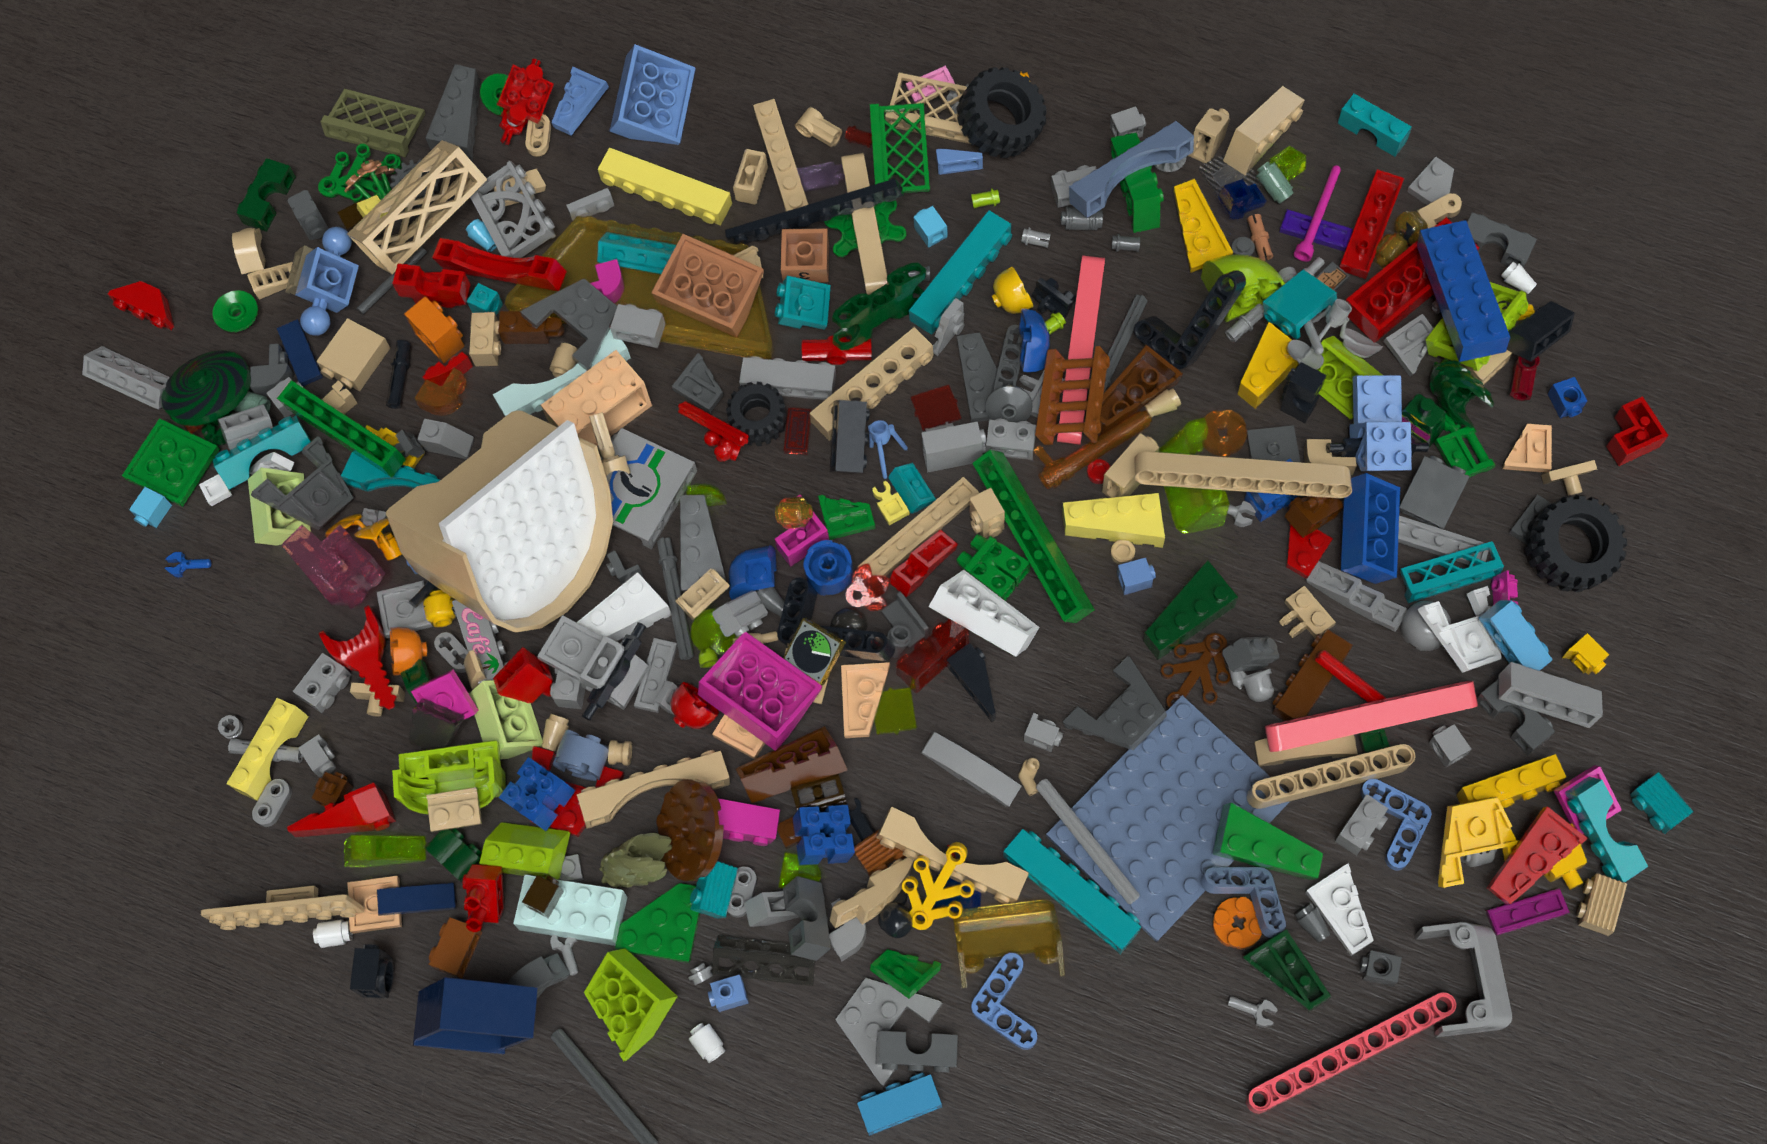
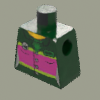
[1402,393,1446,447]

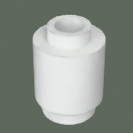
[313,919,353,948]
[689,1023,725,1063]

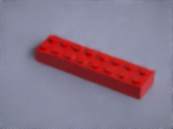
[1340,169,1404,279]

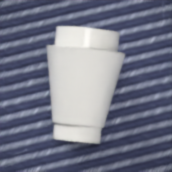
[1501,262,1537,294]

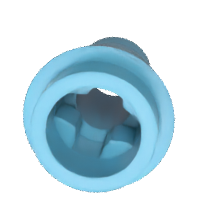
[466,219,497,253]

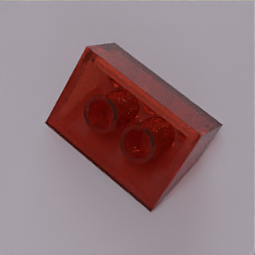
[896,619,969,694]

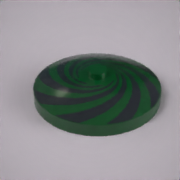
[161,351,251,426]

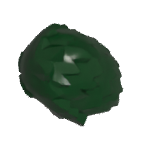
[1429,358,1494,428]

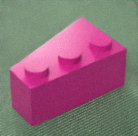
[718,799,780,846]

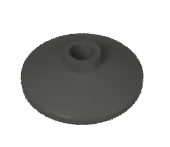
[985,385,1033,423]

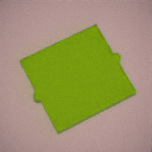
[875,688,917,735]

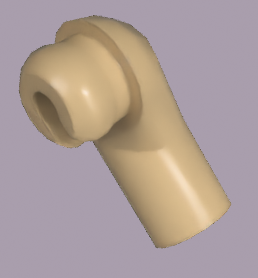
[1018,758,1040,796]

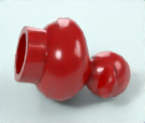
[704,431,741,462]

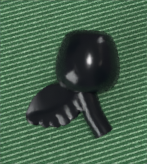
[878,889,913,938]

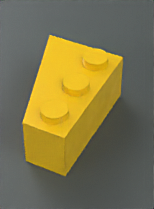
[1237,322,1299,409]

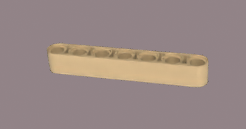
[841,153,887,295]
[1247,744,1415,809]

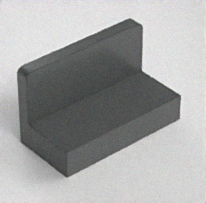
[881,591,929,650]

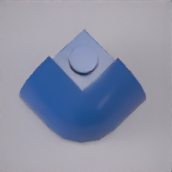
[1019,309,1050,372]
[729,545,777,600]

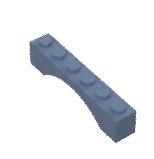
[1069,121,1194,218]

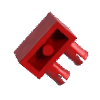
[463,864,504,932]

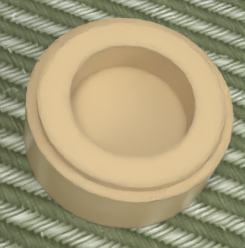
[1111,540,1135,564]

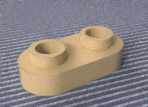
[525,114,551,157]

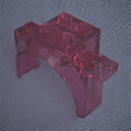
[282,525,386,610]

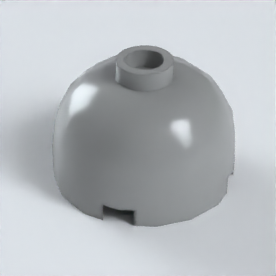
[1400,601,1451,651]

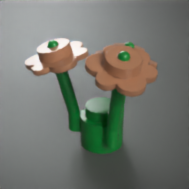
[344,160,394,200]

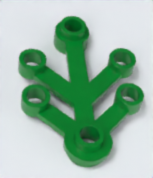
[318,144,402,203]

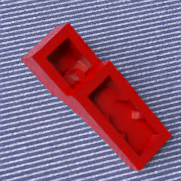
[889,530,958,597]

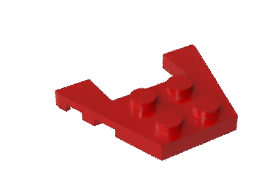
[530,746,625,837]

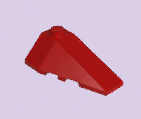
[287,783,396,837]

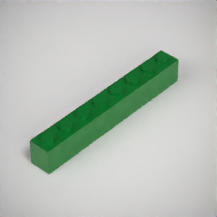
[972,450,1095,623]

